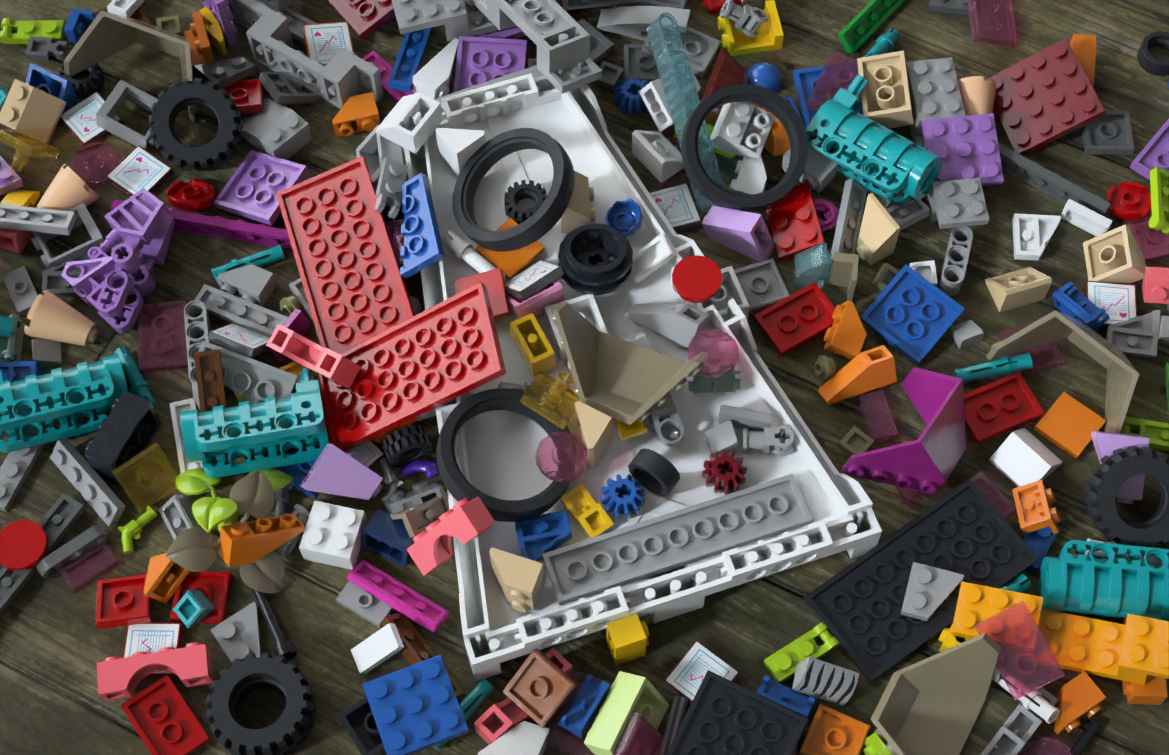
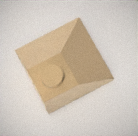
[856,193,900,266]
[1083,224,1146,284]

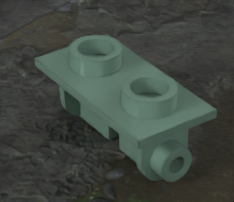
[0,314,25,362]
[687,366,741,394]

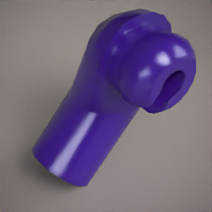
[400,459,439,479]

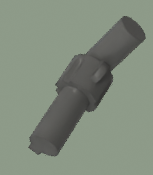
[379,457,405,503]
[274,486,294,517]

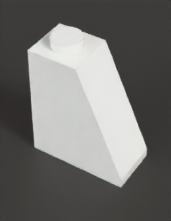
[639,68,701,133]
[477,721,549,755]

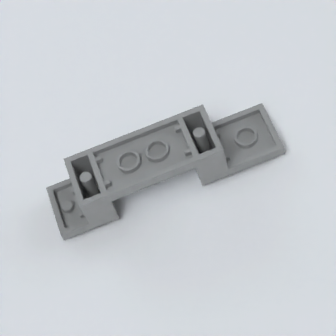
[229,0,384,109]
[391,0,556,41]
[470,0,602,94]
[906,57,989,229]

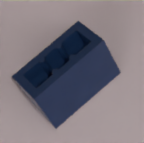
[360,509,415,568]

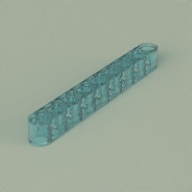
[647,13,725,214]

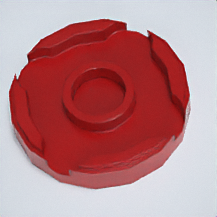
[167,179,215,211]
[1106,182,1152,221]
[672,256,722,303]
[0,520,49,571]

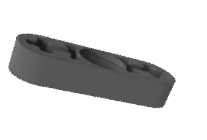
[37,525,110,580]

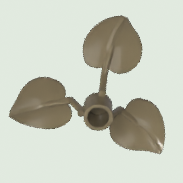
[166,471,285,593]

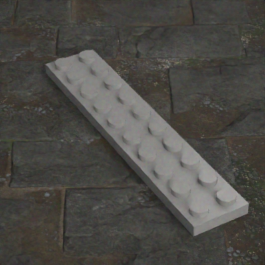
[542,474,813,606]

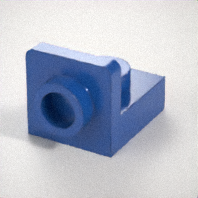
[64,8,96,44]

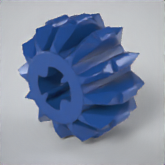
[615,76,648,116]
[601,473,645,519]

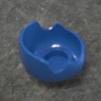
[747,62,781,93]
[605,198,643,237]

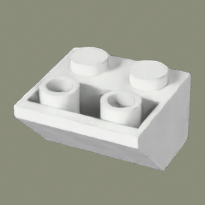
[376,93,443,154]
[708,102,775,158]

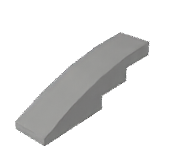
[597,6,690,37]
[981,683,1058,755]

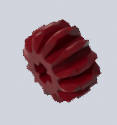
[702,449,747,495]

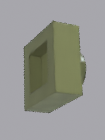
[156,15,183,36]
[872,263,900,291]
[838,426,875,457]

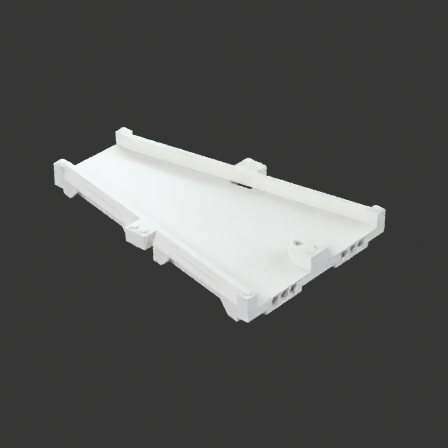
[402,73,882,682]

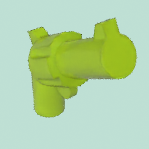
[118,505,158,554]

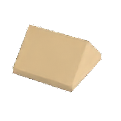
[985,267,1052,312]
[574,401,613,470]

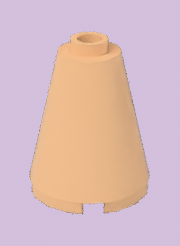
[957,76,996,116]
[35,164,100,211]
[24,290,99,346]

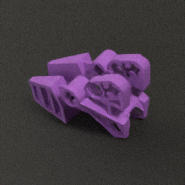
[61,188,175,333]

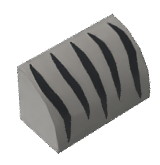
[792,657,860,706]

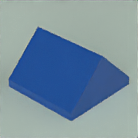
[25,62,79,123]

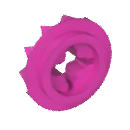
[813,199,839,233]

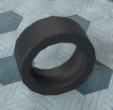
[1137,31,1169,76]
[628,449,680,496]

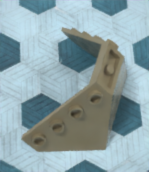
[64,10,199,123]
[552,301,709,425]
[986,310,1139,434]
[871,633,1001,755]

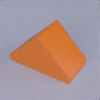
[143,553,190,604]

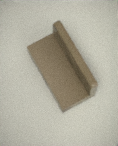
[828,252,859,301]
[390,492,449,538]

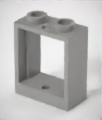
[96,79,158,151]
[356,124,403,190]
[31,203,104,269]

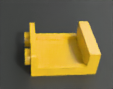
[717,0,784,57]

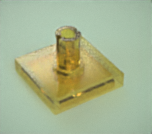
[0,129,60,172]
[519,370,581,430]
[112,443,178,513]

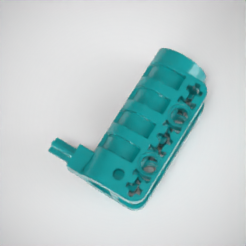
[805,75,943,206]
[0,354,128,453]
[180,368,329,478]
[1038,540,1169,621]

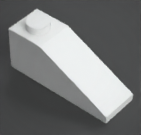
[412,38,459,99]

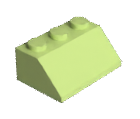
[584,671,669,755]

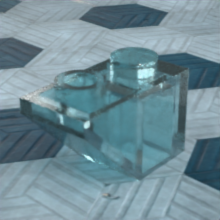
[793,243,832,289]

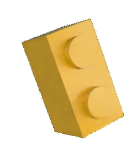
[510,313,556,377]
[606,614,650,666]

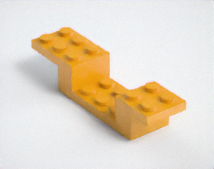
[951,582,1169,685]

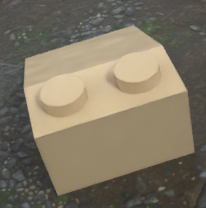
[857,51,914,129]

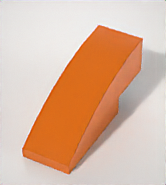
[1070,34,1096,87]

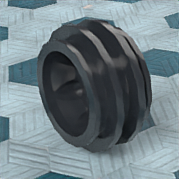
[558,223,633,296]

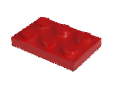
[765,182,826,262]
[753,282,835,357]
[964,372,1045,445]
[120,674,211,755]

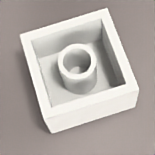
[299,500,368,570]

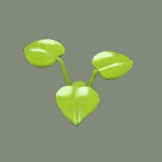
[175,468,293,533]

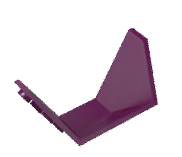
[839,367,966,494]

